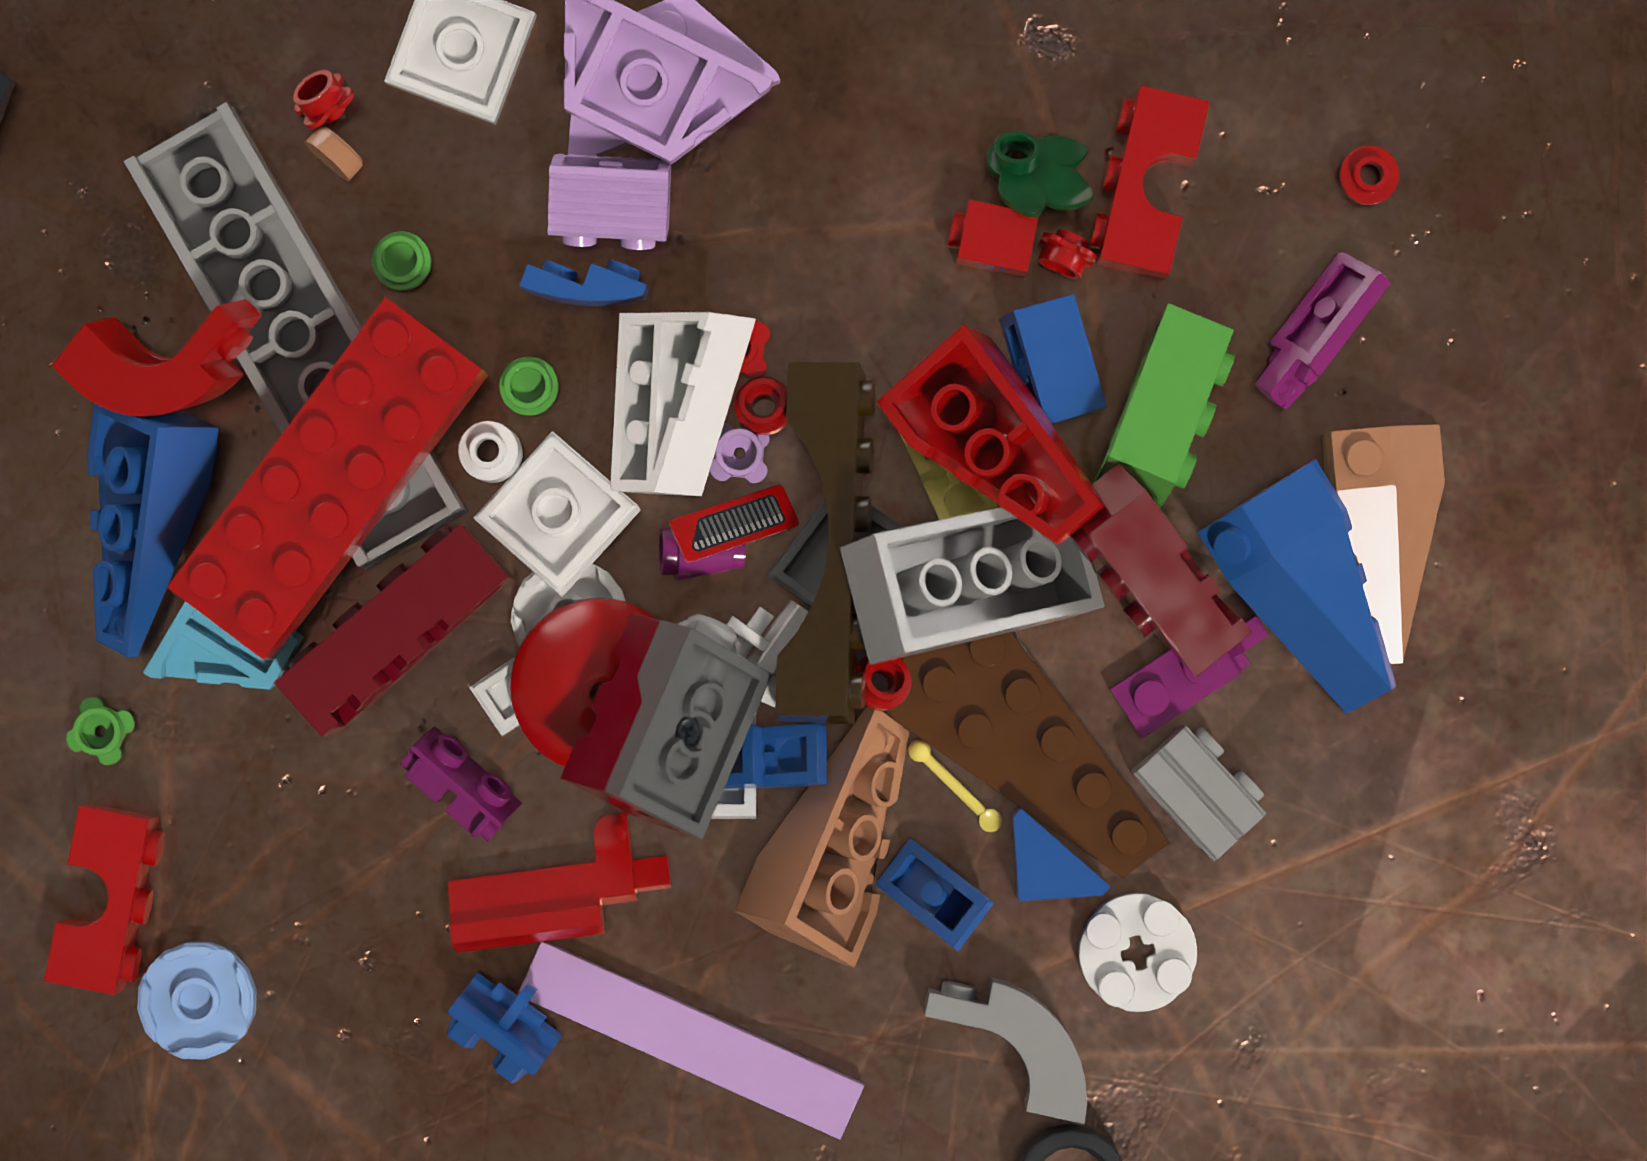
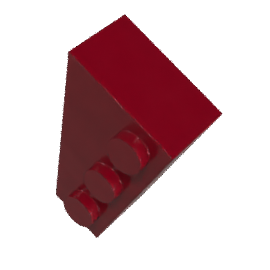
[1069,463,1253,677]

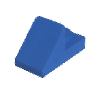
[875,838,994,951]

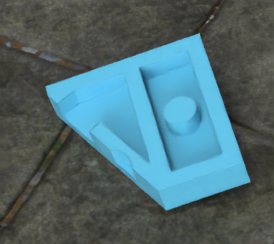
[143,602,304,690]

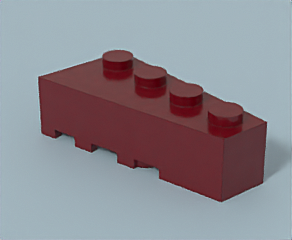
[274,524,512,737]

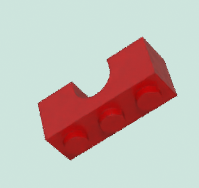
[1089,85,1210,280]
[44,803,165,995]

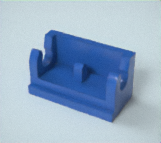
[999,294,1107,425]

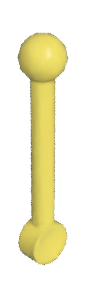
[908,739,1002,832]

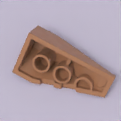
[1321,424,1445,664]
[734,707,910,968]

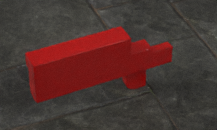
[447,813,672,953]

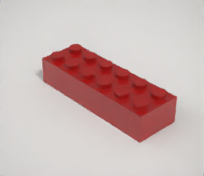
[167,297,489,660]

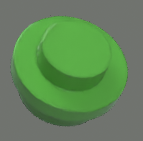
[372,231,431,291]
[499,357,559,416]

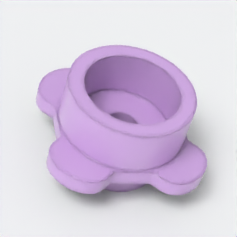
[710,423,770,483]

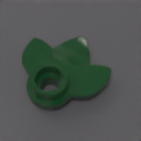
[986,131,1093,218]

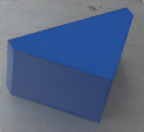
[1010,806,1111,901]

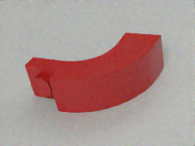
[51,299,263,417]

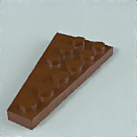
[856,632,1170,878]

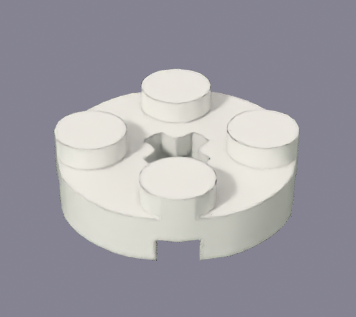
[1078,892,1197,1012]

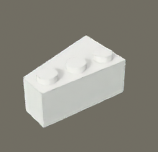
[610,312,756,496]

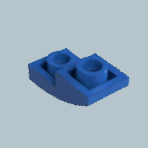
[519,259,650,306]

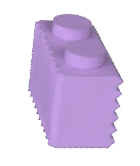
[548,153,671,250]

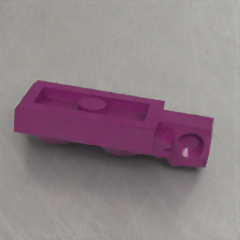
[1255,251,1391,410]
[1109,616,1269,739]

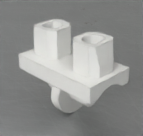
[727,599,808,707]

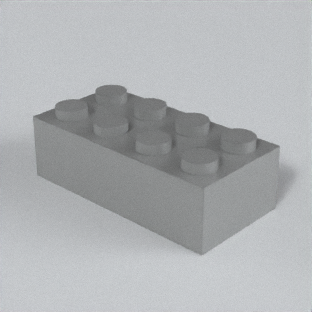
[840,507,1105,665]

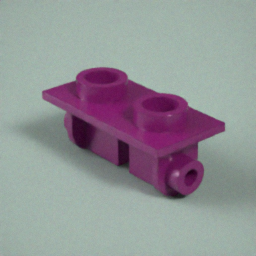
[400,726,522,842]

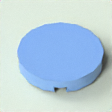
[137,941,257,1060]

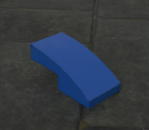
[724,723,827,789]

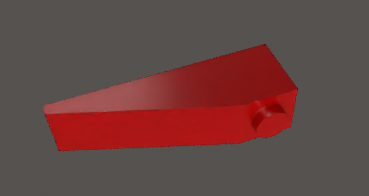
[877,324,1105,545]

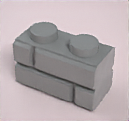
[1130,724,1266,861]

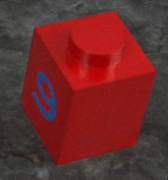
[947,200,1039,278]

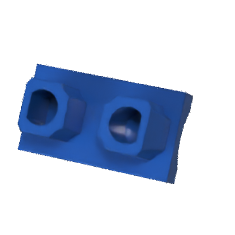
[447,973,563,1083]

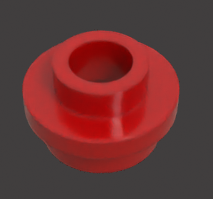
[1339,146,1399,205]
[734,377,788,435]
[856,655,911,711]

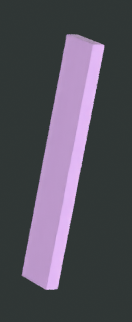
[518,941,864,1140]

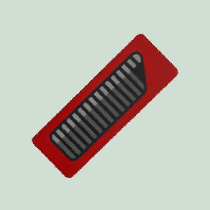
[669,484,799,562]

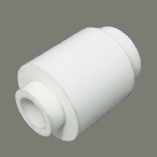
[458,421,523,483]

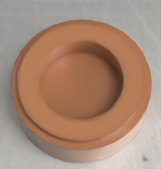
[304,126,363,181]

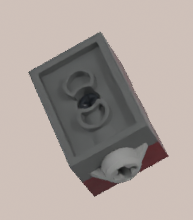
[560,613,772,839]

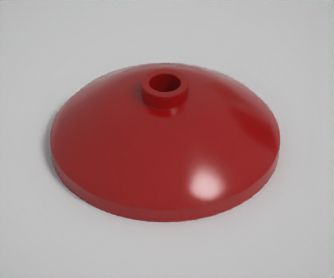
[510,597,656,767]

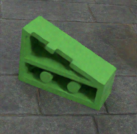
[1091,303,1236,508]

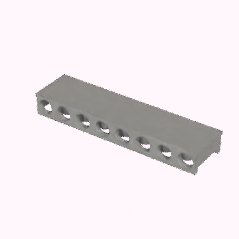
[124,102,468,570]

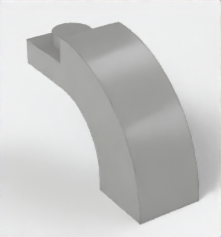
[923,977,1087,1124]

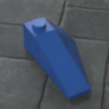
[87,403,219,657]
[1197,459,1396,714]

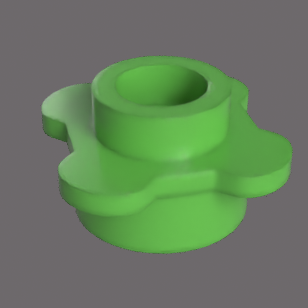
[66,697,135,765]

